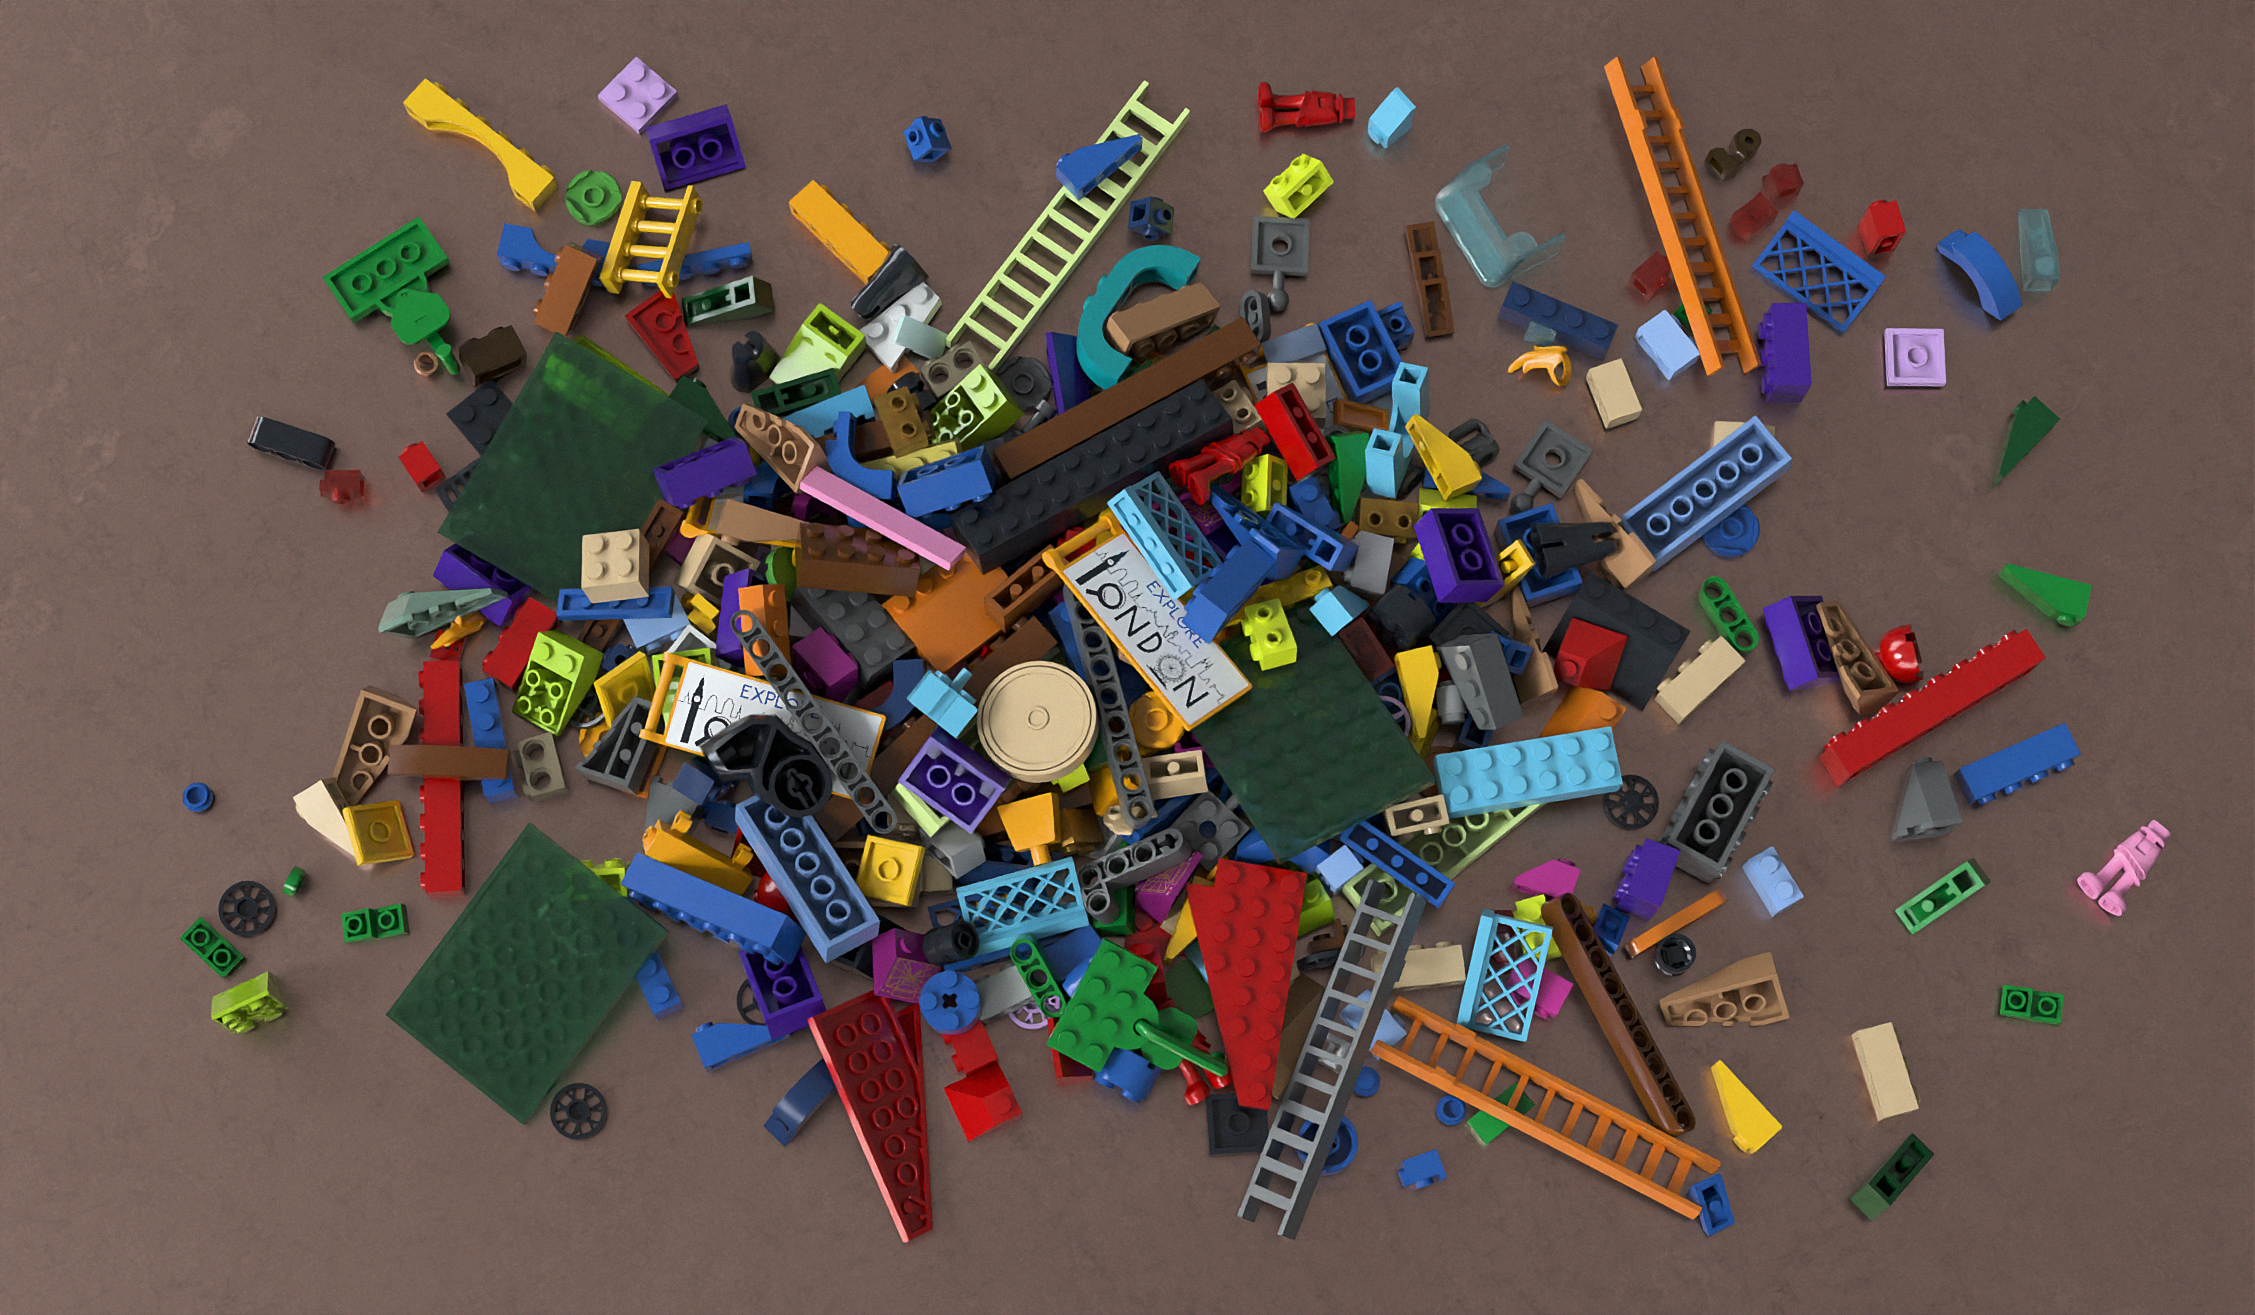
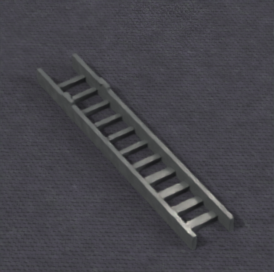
[1237,879,1427,1240]

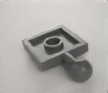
[1251,216,1310,311]
[1511,419,1593,514]
[1167,774,1260,871]

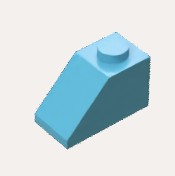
[1368,87,1416,148]
[1309,585,1370,636]

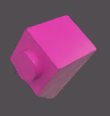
[1510,858,1581,901]

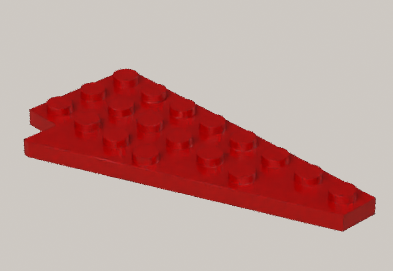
[1185,858,1307,1111]
[807,989,933,1243]

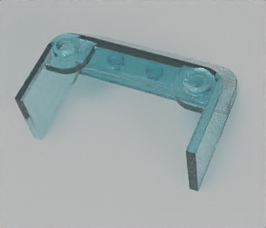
[1435,144,1566,287]

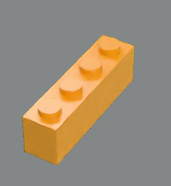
[789,180,891,284]

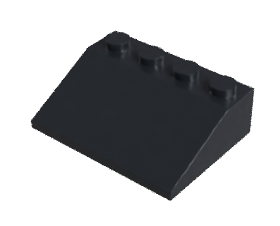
[1542,572,1691,711]

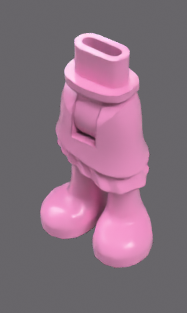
[2077,820,2171,916]

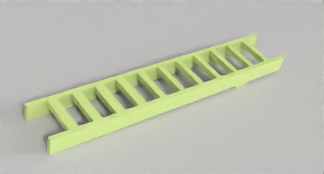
[946,80,1190,374]

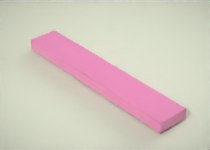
[800,466,966,570]

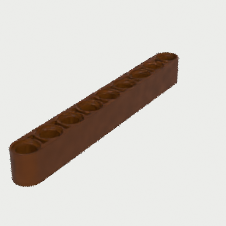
[1541,892,1696,1138]

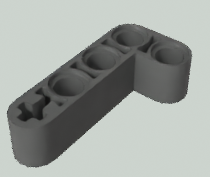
[1077,828,1192,924]

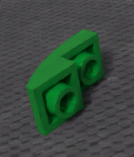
[341,903,409,943]
[179,916,244,978]
[2000,985,2064,1025]
[1467,1082,1535,1145]

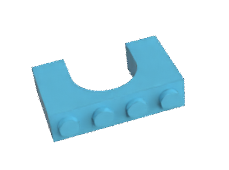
[1365,362,1430,499]

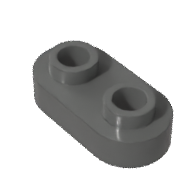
[1240,290,1271,344]

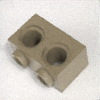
[921,341,987,401]
[514,732,569,803]

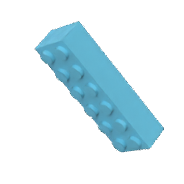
[1433,726,1623,819]

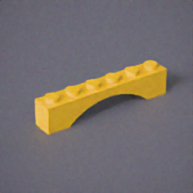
[403,78,558,212]

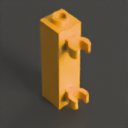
[642,810,753,896]

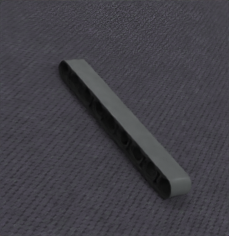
[1063,584,1154,829]
[730,610,897,834]

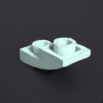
[892,315,948,359]

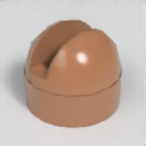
[414,351,438,376]

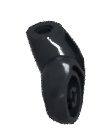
[699,714,833,818]

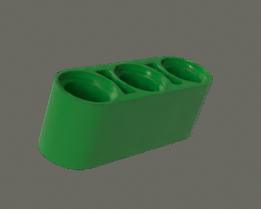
[1698,576,1759,657]
[1010,934,1070,1018]

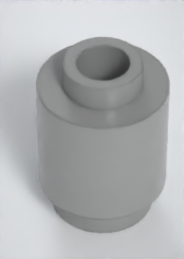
[1435,680,1467,724]

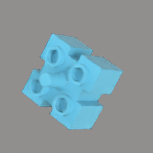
[907,668,978,738]

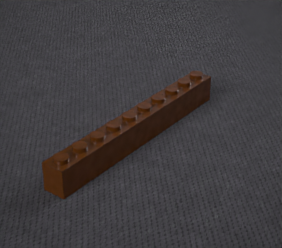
[992,317,1261,484]
[812,615,1058,842]

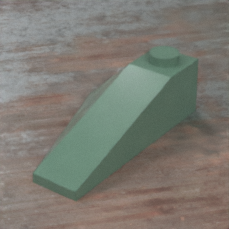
[378,588,508,639]

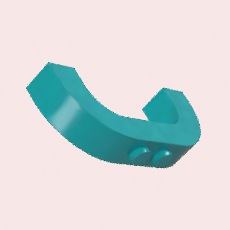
[1076,245,1201,390]

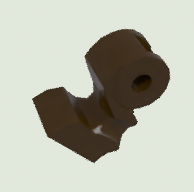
[1705,129,1762,181]

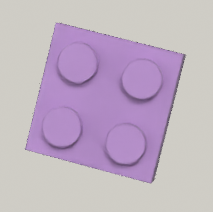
[598,57,678,134]
[1884,328,1946,387]

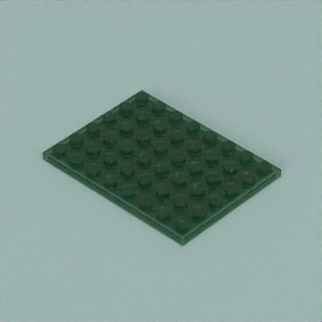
[437,331,708,602]
[1191,598,1435,865]
[386,823,670,1125]

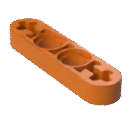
[1624,888,1729,959]

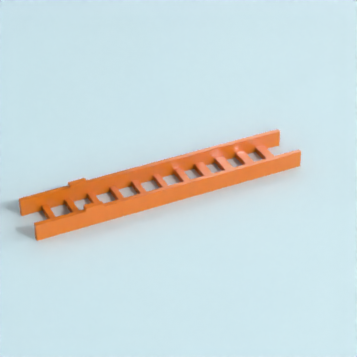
[1604,57,1762,376]
[1370,996,1721,1220]

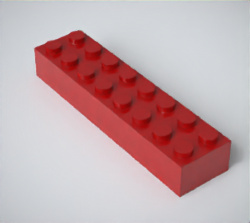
[1819,629,2046,787]

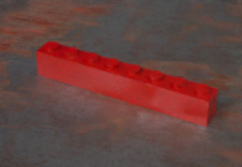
[418,660,466,898]

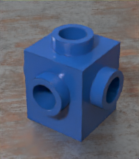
[903,116,952,162]

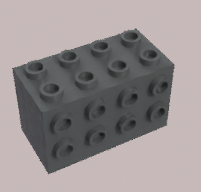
[1658,741,1775,884]

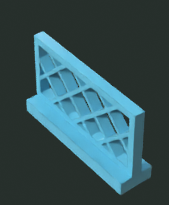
[1107,471,1223,600]
[956,857,1089,957]
[1456,908,1553,1042]

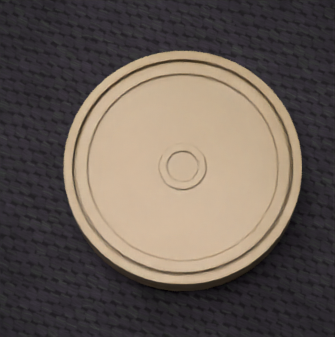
[977,661,1099,783]

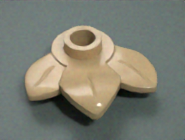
[1103,800,1158,835]

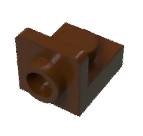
[1307,918,1348,955]

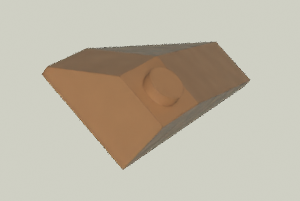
[734,403,832,493]

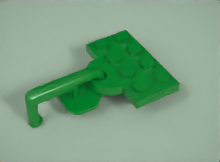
[322,217,460,375]
[1046,937,1229,1077]

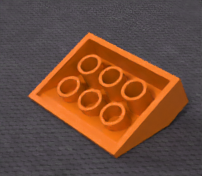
[881,550,1009,675]

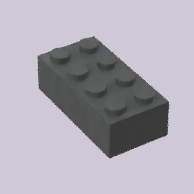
[790,587,915,691]

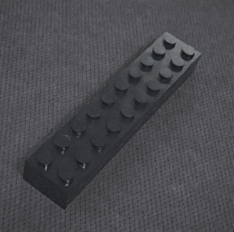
[950,380,1234,575]

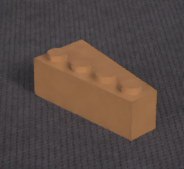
[1103,282,1221,365]

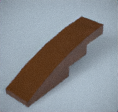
[1405,221,1455,337]
[814,410,936,460]
[387,745,511,780]

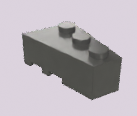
[1436,633,1523,730]
[574,696,665,795]

